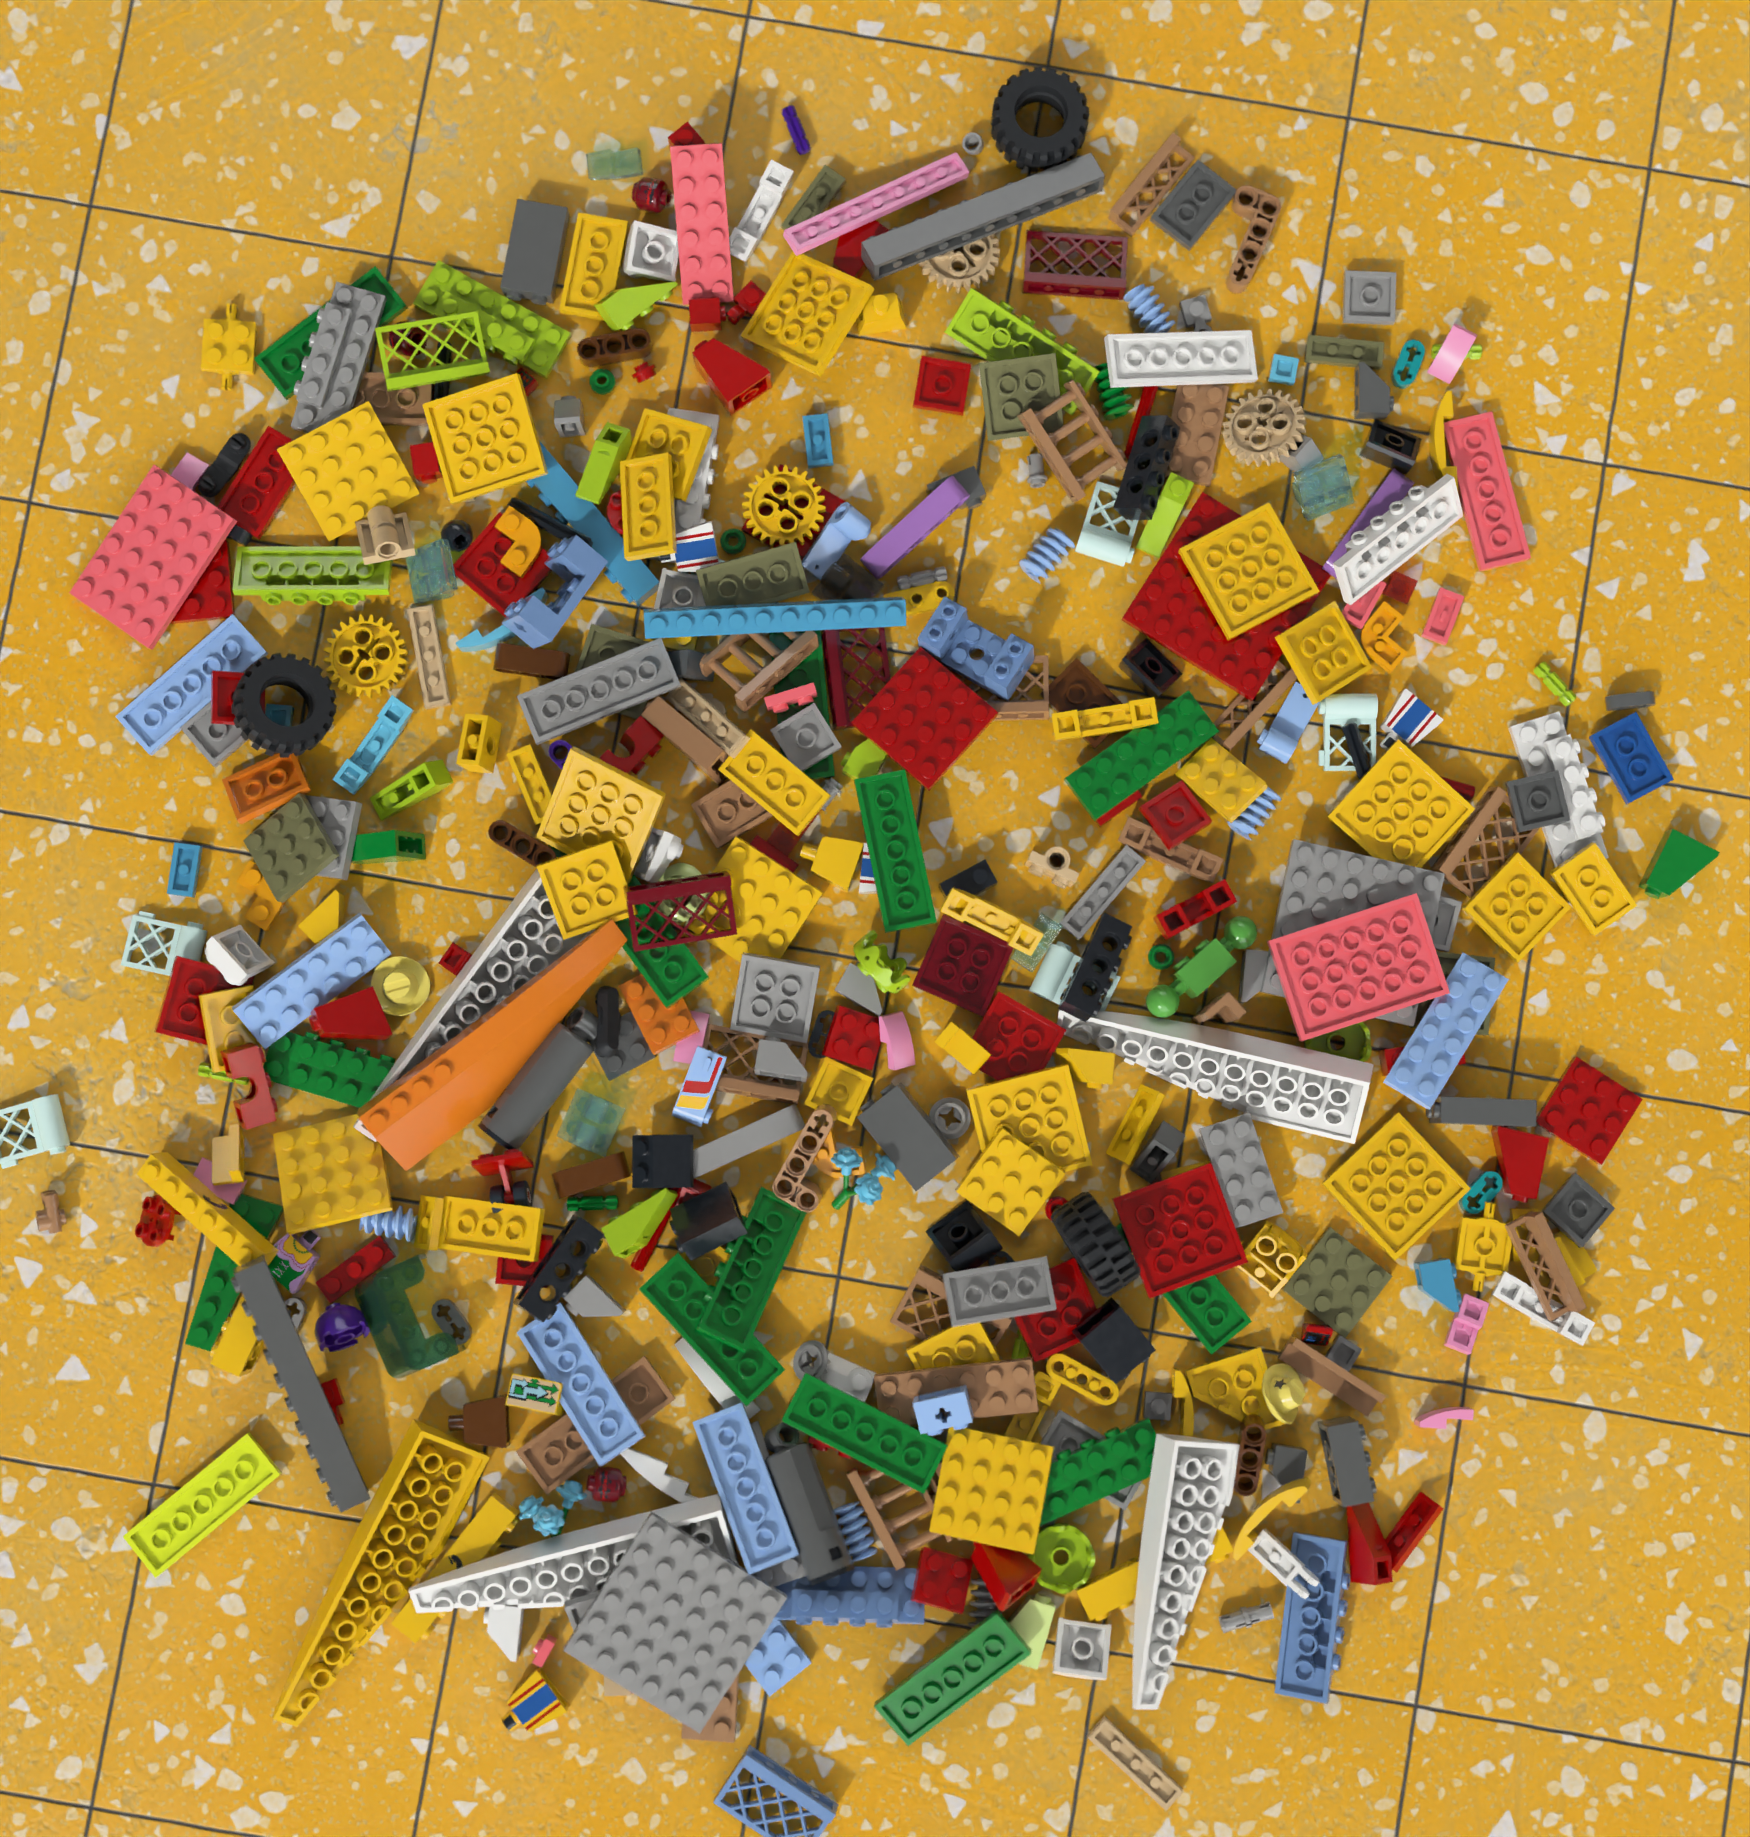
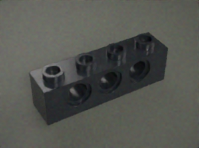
[1113,415,1180,520]
[1058,912,1132,1022]
[512,1215,604,1323]

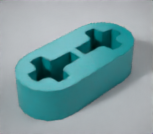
[1391,340,1425,389]
[1459,1171,1503,1214]

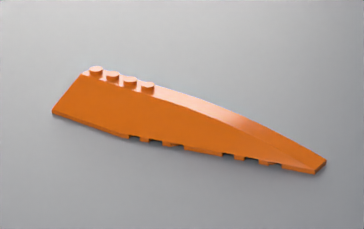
[357,919,628,1171]

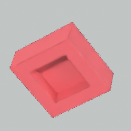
[532,1634,558,1667]

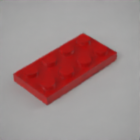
[217,426,296,540]

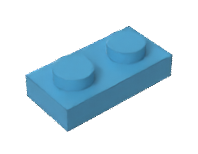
[802,413,833,468]
[167,842,203,898]

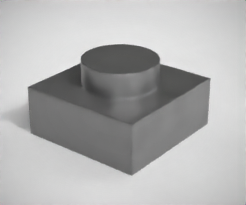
[1325,1335,1362,1372]
[1143,1391,1172,1421]

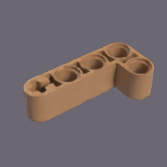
[1226,185,1281,294]
[772,1104,837,1212]

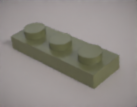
[781,165,846,230]
[1304,335,1384,370]

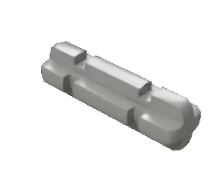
[897,566,948,590]

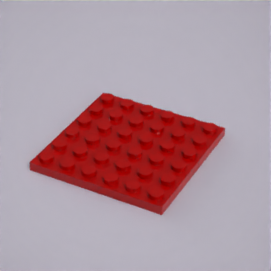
[1121,492,1331,701]

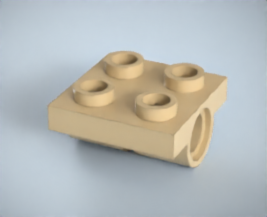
[355,506,416,565]
[1025,846,1080,889]

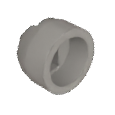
[962,132,984,155]

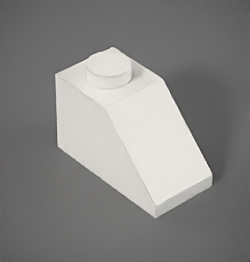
[484,1606,524,1662]

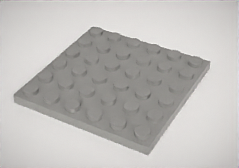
[1260,839,1445,1026]
[563,1512,787,1733]

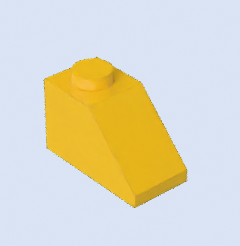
[298,890,344,944]
[1056,1048,1115,1089]

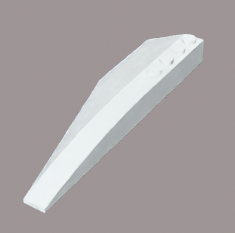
[353,869,596,1142]
[1057,1009,1374,1144]
[409,1494,739,1613]

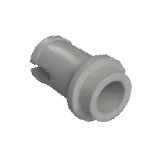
[1027,453,1047,488]
[821,777,843,811]

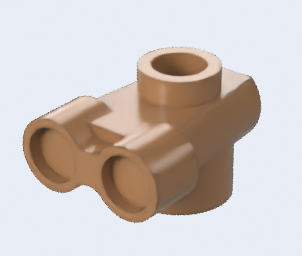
[35,1190,66,1233]

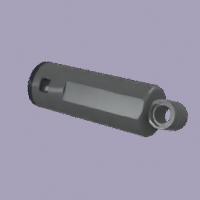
[478,1006,598,1150]
[764,1422,855,1586]

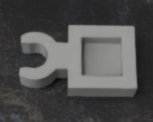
[1179,295,1212,332]

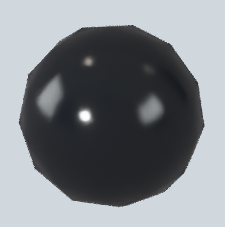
[441,519,473,552]

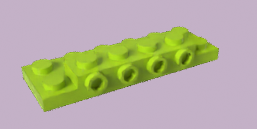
[413,260,572,379]
[945,288,1100,415]
[232,546,393,605]

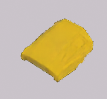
[1234,1221,1308,1298]

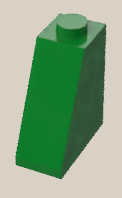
[1639,829,1720,899]
[351,830,426,864]

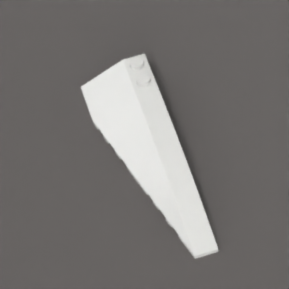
[1132,1434,1240,1709]

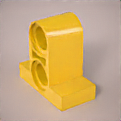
[934,1022,991,1075]

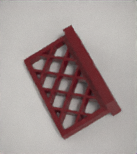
[1022,230,1128,300]
[821,627,891,731]
[623,871,737,952]

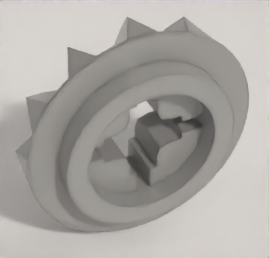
[929,1098,971,1139]
[793,1340,831,1380]

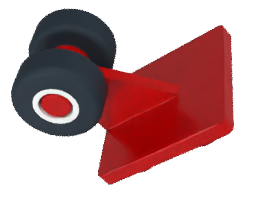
[471,1149,534,1213]

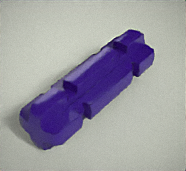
[782,105,811,155]

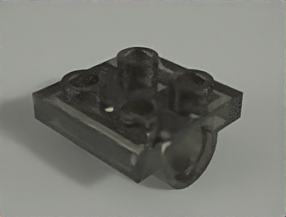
[812,553,884,601]

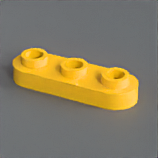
[882,581,955,617]
[1045,1353,1119,1405]

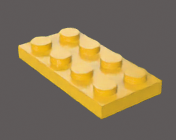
[559,212,629,321]
[620,452,677,561]
[718,729,831,836]
[438,1196,545,1262]

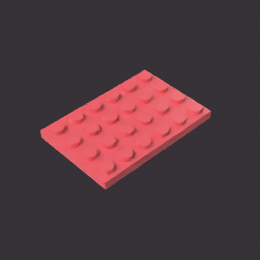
[69,465,237,650]
[1267,893,1450,1041]

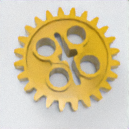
[742,465,826,548]
[323,614,409,698]

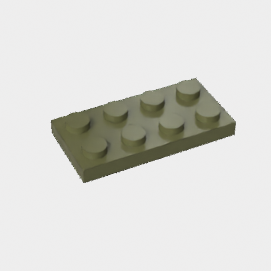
[696,542,810,606]

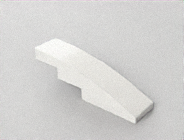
[621,1447,700,1503]

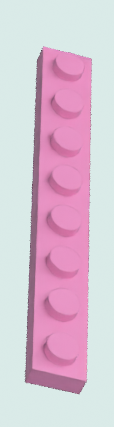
[783,152,969,256]

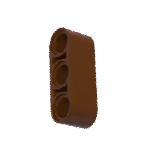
[577,328,652,368]
[493,643,571,680]
[488,820,558,868]
[551,1151,631,1199]
[1234,1414,1266,1496]

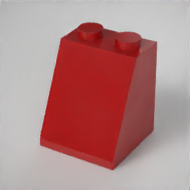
[692,338,772,416]

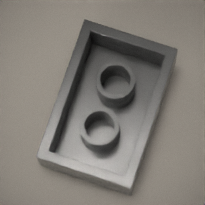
[1318,1416,1377,1507]

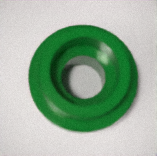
[590,369,615,395]
[720,528,746,554]
[1148,944,1174,970]

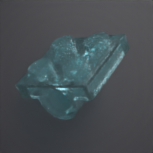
[1292,454,1355,521]
[406,539,458,604]
[557,1088,626,1157]

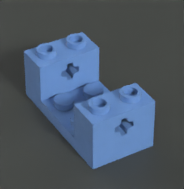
[502,535,608,649]
[917,596,1035,702]

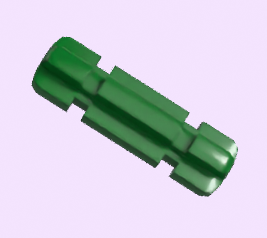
[567,1195,618,1211]

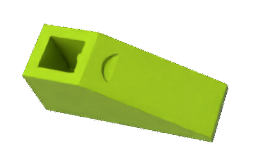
[594,282,678,331]
[575,422,632,505]
[601,1188,678,1259]

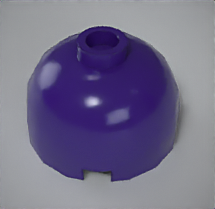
[314,1303,370,1352]

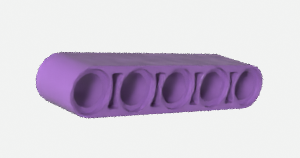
[1322,468,1414,579]
[860,476,970,580]

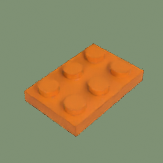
[222,753,311,824]
[619,974,700,1055]

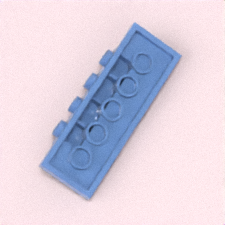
[1274,1532,1350,1704]
[773,1566,925,1628]

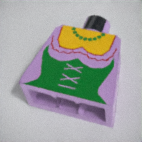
[269,1229,321,1294]

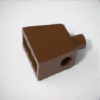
[448,1394,510,1448]

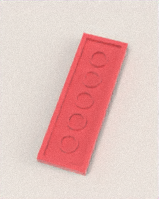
[670,143,734,305]
[1444,411,1531,572]

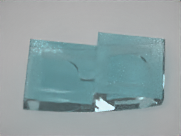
[586,148,643,180]
[1011,913,1062,972]

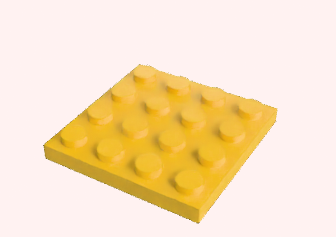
[741,251,875,377]
[422,373,548,504]
[277,401,420,541]
[1178,502,1319,640]
[1327,739,1475,868]
[536,746,666,883]
[681,836,824,963]
[966,1063,1092,1172]
[1322,1112,1471,1261]
[273,1114,393,1235]
[929,1427,1054,1554]

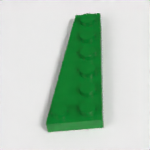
[185,1193,284,1351]

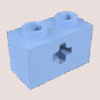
[913,1385,974,1436]

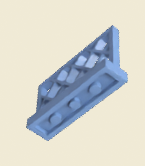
[713,1745,838,1837]

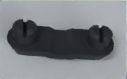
[198,433,251,497]
[595,986,620,1057]

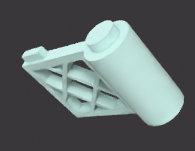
[1075,481,1138,567]
[1318,693,1378,771]
[121,911,208,976]
[1029,941,1121,1011]
[0,1094,71,1169]

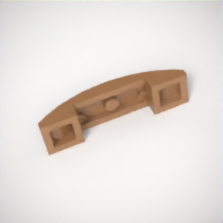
[1118,817,1224,883]

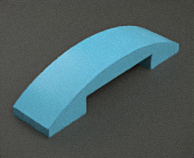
[456,587,548,652]
[332,695,414,795]

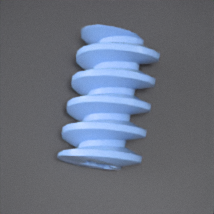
[1123,284,1175,333]
[1019,528,1076,584]
[1227,787,1282,840]
[359,1206,418,1242]
[834,1501,878,1562]

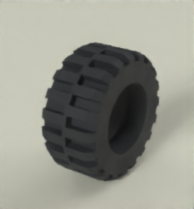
[991,66,1089,173]
[231,653,337,758]
[1051,1192,1141,1297]

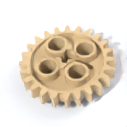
[919,234,1000,293]
[1222,388,1307,467]

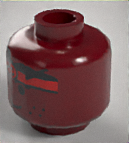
[632,177,672,213]
[389,321,427,356]
[586,1466,627,1503]

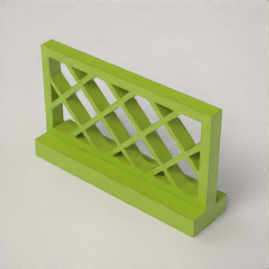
[375,311,490,391]

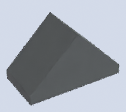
[667,649,715,682]

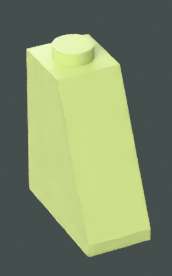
[1007,1593,1056,1670]

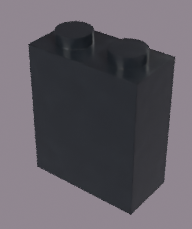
[669,1182,748,1261]
[1071,1297,1156,1384]

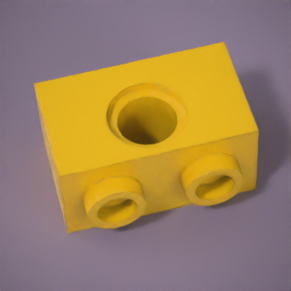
[456,714,502,773]

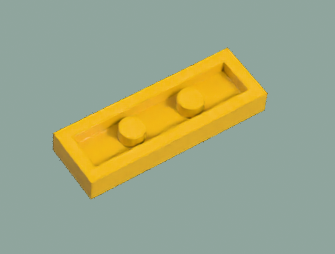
[506,744,552,826]
[1106,1084,1165,1165]

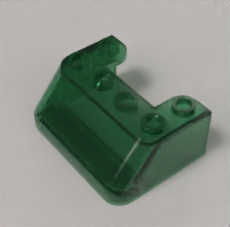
[355,1253,466,1378]

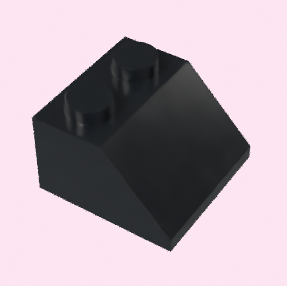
[632,1135,694,1188]
[925,1200,1003,1272]

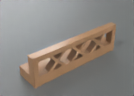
[1108,133,1195,236]
[1212,661,1297,752]
[1191,992,1246,1024]
[1504,1211,1587,1321]
[1277,1336,1386,1417]

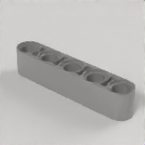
[693,1104,805,1179]

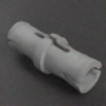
[1218,1601,1274,1633]

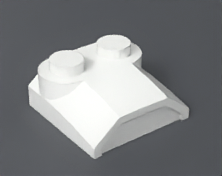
[624,220,679,282]
[654,568,706,609]
[634,828,683,883]
[205,925,275,986]
[821,1353,876,1402]
[1052,1617,1112,1680]

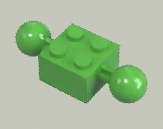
[1146,916,1257,1018]

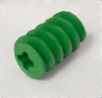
[1095,363,1134,420]

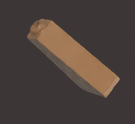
[641,696,729,786]

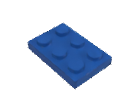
[1589,712,1674,804]

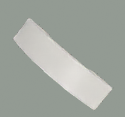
[729,160,794,262]
[1492,1271,1595,1346]
[674,1338,761,1419]

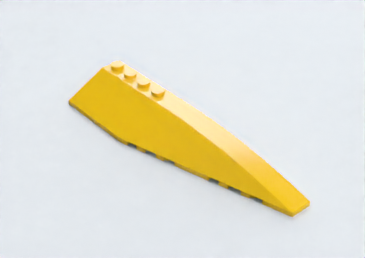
[272,1419,490,1727]

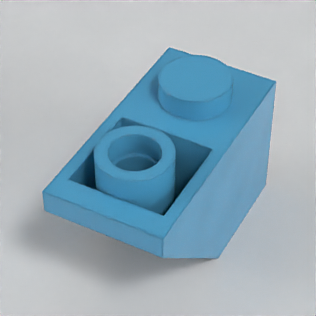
[1413,1258,1462,1312]

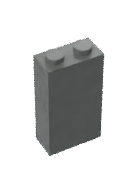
[500,199,570,305]
[857,1083,959,1191]
[1426,1096,1537,1127]

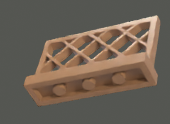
[945,655,1049,721]
[1430,786,1539,898]
[703,1024,809,1105]
[890,1264,1012,1348]

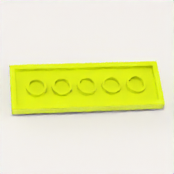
[123,1432,282,1578]

